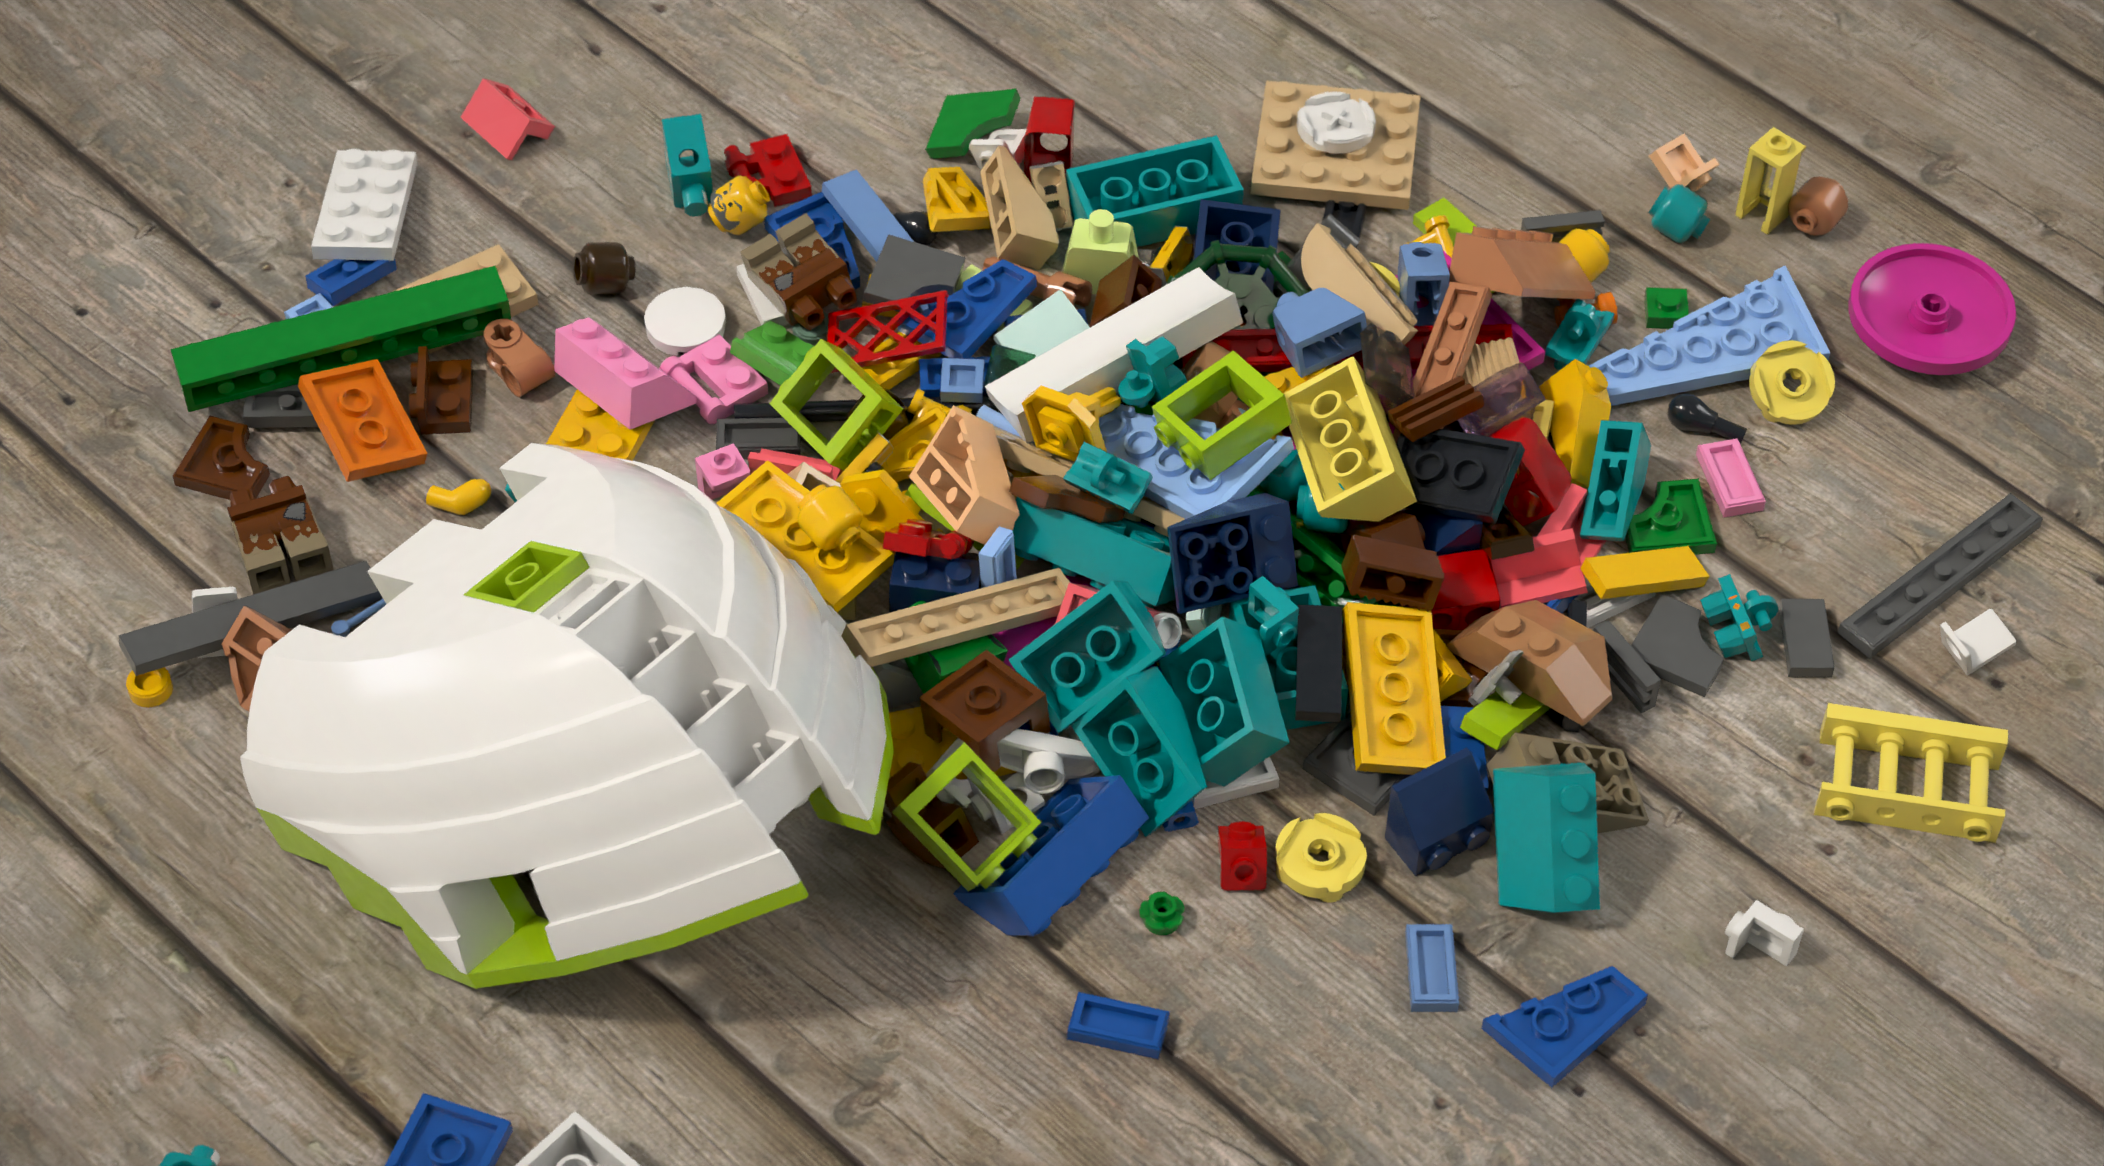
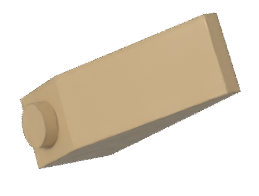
[980,145,1059,270]

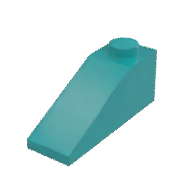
[1580,420,1652,541]

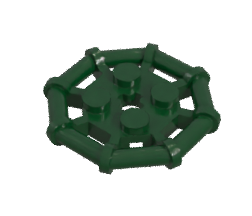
[1166,240,1311,377]

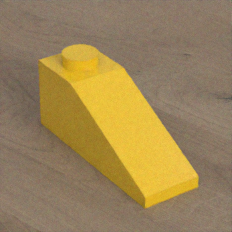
[1539,359,1611,493]

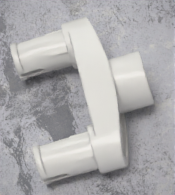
[997,722,1100,794]

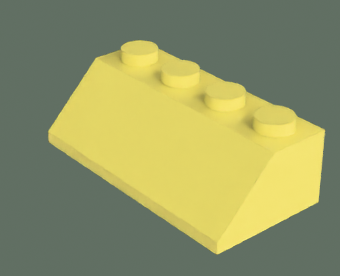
[1284,356,1417,522]

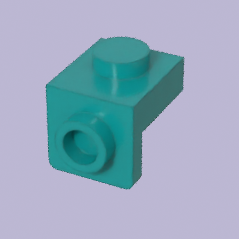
[1248,576,1299,656]

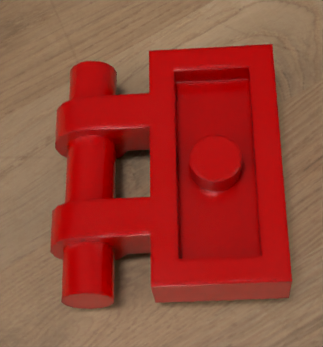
[724,134,812,207]
[882,519,974,559]

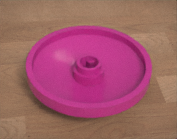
[1848,243,2016,375]

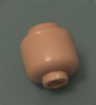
[1788,177,1848,236]

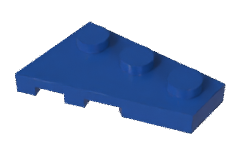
[764,192,861,290]
[898,259,1037,359]
[1482,966,1648,1088]

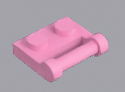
[660,334,768,424]

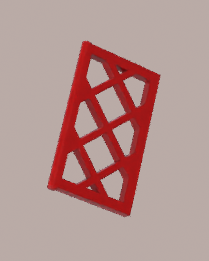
[827,290,949,373]

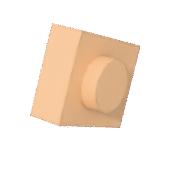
[1649,134,1720,192]

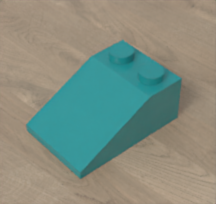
[1071,666,1207,837]

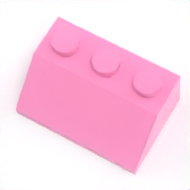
[554,317,697,430]

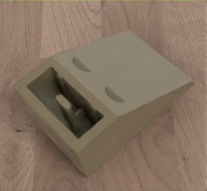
[1486,732,1649,834]

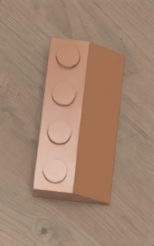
[1449,226,1596,299]

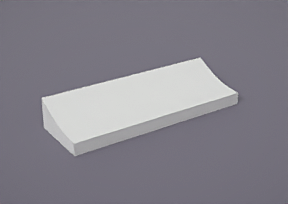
[985,267,1243,444]

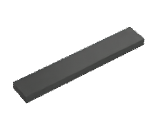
[1838,493,2043,659]
[119,561,383,676]

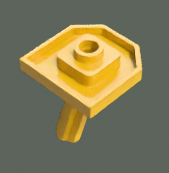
[1022,385,1121,462]

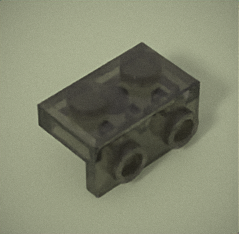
[1360,322,1415,423]

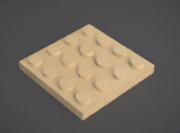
[1251,81,1420,210]

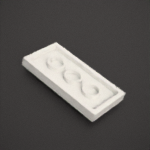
[311,149,417,261]

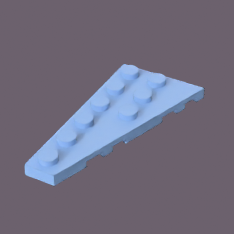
[1588,265,1830,406]
[1099,404,1294,519]

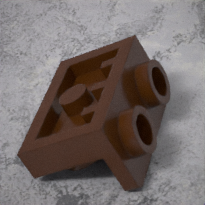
[409,346,473,435]

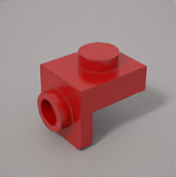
[1218,821,1267,890]

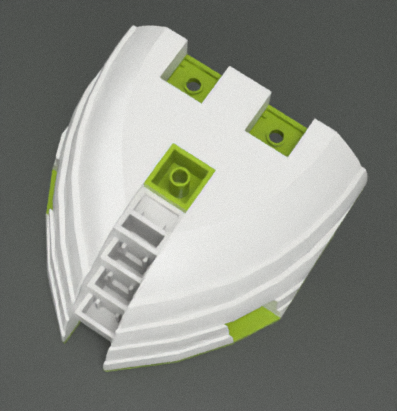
[240,443,894,989]

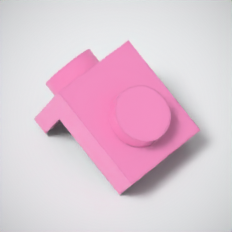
[695,443,750,499]

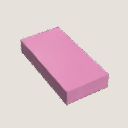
[1696,438,1766,518]

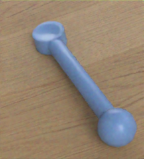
[331,599,386,637]

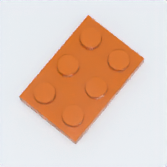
[298,359,428,482]

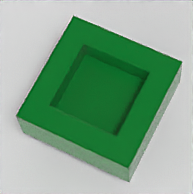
[1644,287,1689,329]

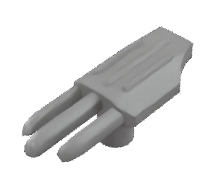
[1468,650,1524,706]

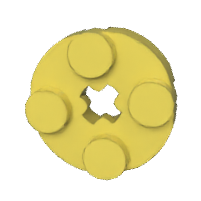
[1749,340,1835,425]
[1275,813,1367,903]

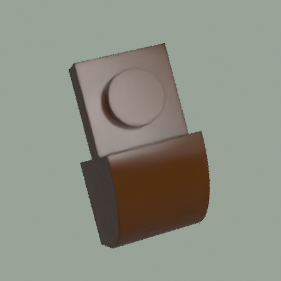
[885,762,979,869]

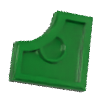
[925,89,1021,159]
[1625,478,1717,555]

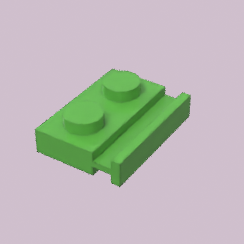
[730,321,814,386]

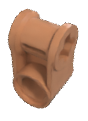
[484,319,556,397]

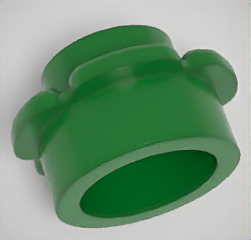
[1139,892,1185,936]

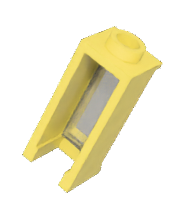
[1735,127,1806,235]

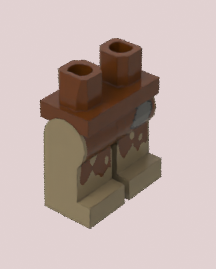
[740,213,857,330]
[227,476,334,594]

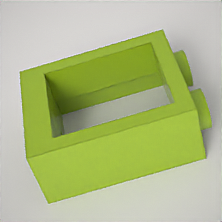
[769,339,903,470]
[1152,351,1292,480]
[892,742,1041,892]

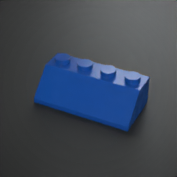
[953,775,1149,937]

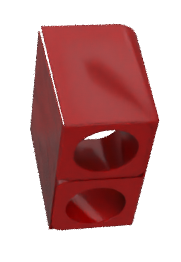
[1024,96,1075,186]
[1488,417,1572,526]
[1405,549,1501,630]

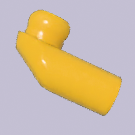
[426,479,491,515]

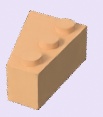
[909,405,1020,545]

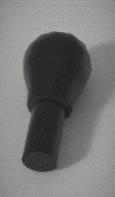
[892,211,938,246]
[1667,393,1747,444]

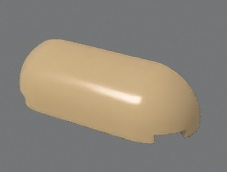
[1301,223,1418,352]

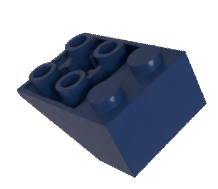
[1167,493,1298,614]

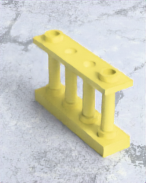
[1814,703,2008,843]

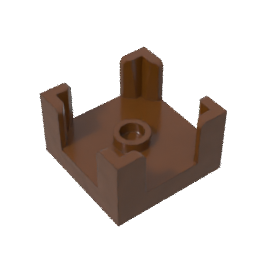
[919,650,1051,772]

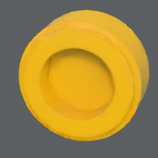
[126,667,173,708]

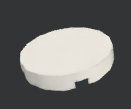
[1297,92,1376,154]
[644,287,726,356]

